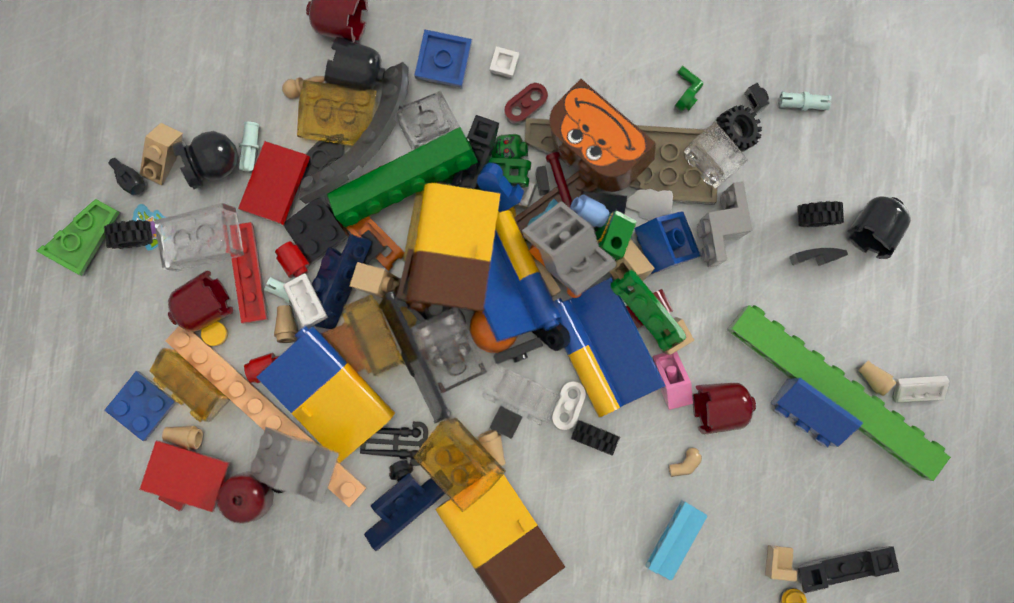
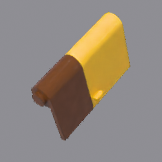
[406,183,500,312]
[435,467,565,603]

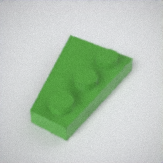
[36,199,120,276]

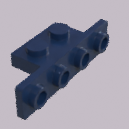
[312,234,372,330]
[364,470,453,551]

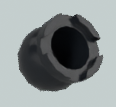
[173,131,238,190]

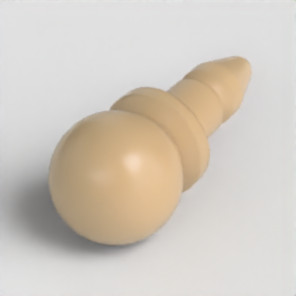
[282,76,324,99]

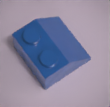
[634,211,701,274]

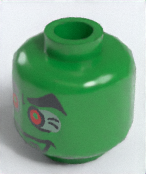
[492,134,528,159]

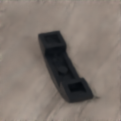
[447,115,499,190]
[798,546,899,593]

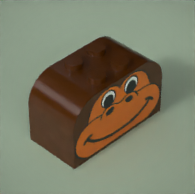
[549,78,656,192]

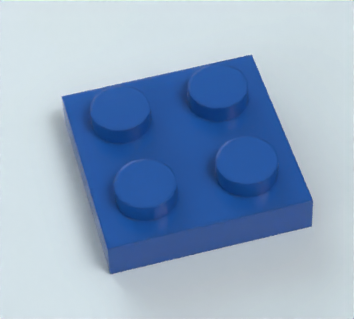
[414,29,472,88]
[104,371,177,441]

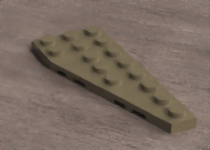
[524,118,720,204]

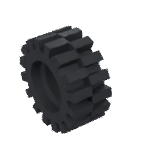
[714,105,762,153]
[797,201,844,227]
[104,220,153,249]
[571,420,620,456]

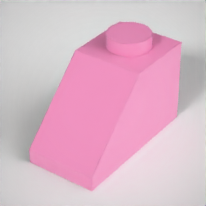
[652,351,693,410]

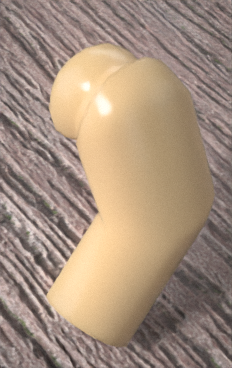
[669,448,702,477]

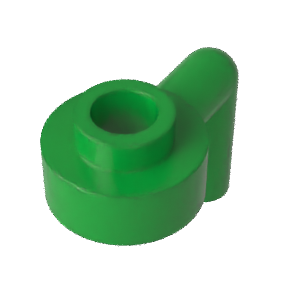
[674,65,703,112]

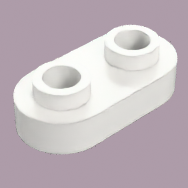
[552,382,586,430]

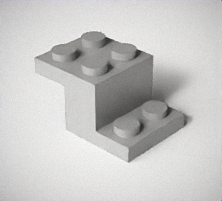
[697,181,752,268]
[522,201,616,296]
[250,427,339,503]

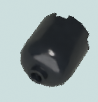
[324,37,385,93]
[848,196,911,259]

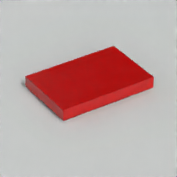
[238,141,310,225]
[139,441,230,512]

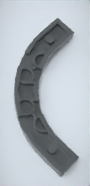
[299,62,409,204]

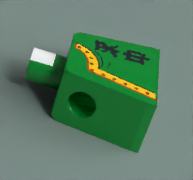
[593,211,637,261]

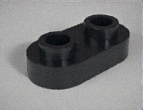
[531,321,570,351]

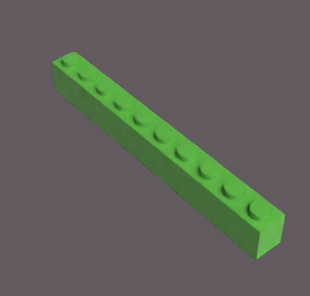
[727,305,951,481]

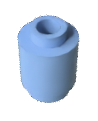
[570,194,609,228]

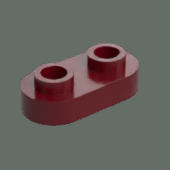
[504,83,548,124]

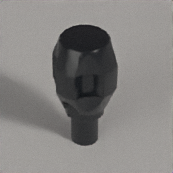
[108,158,145,195]

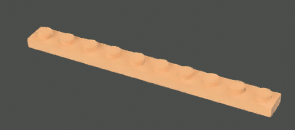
[165,326,367,507]

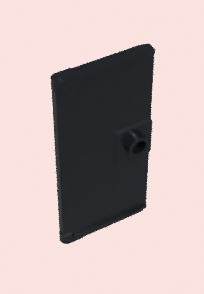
[379,291,453,424]

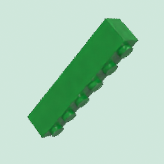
[327,127,478,228]

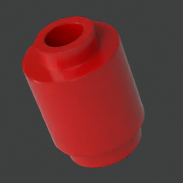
[275,241,310,278]
[244,353,279,384]

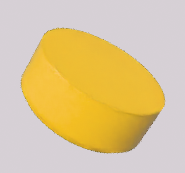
[201,322,228,346]

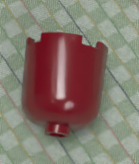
[306,0,368,42]
[168,271,233,332]
[693,383,756,435]
[217,471,274,524]

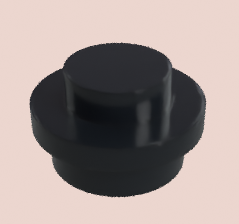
[389,460,414,482]

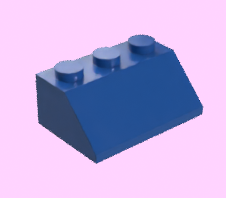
[771,378,863,448]

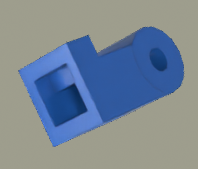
[477,163,525,212]

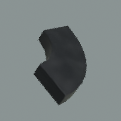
[300,133,345,184]

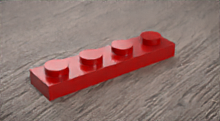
[226,222,268,324]

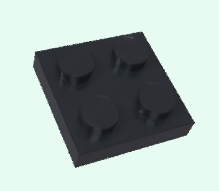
[283,196,350,264]

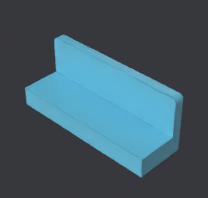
[645,500,707,580]

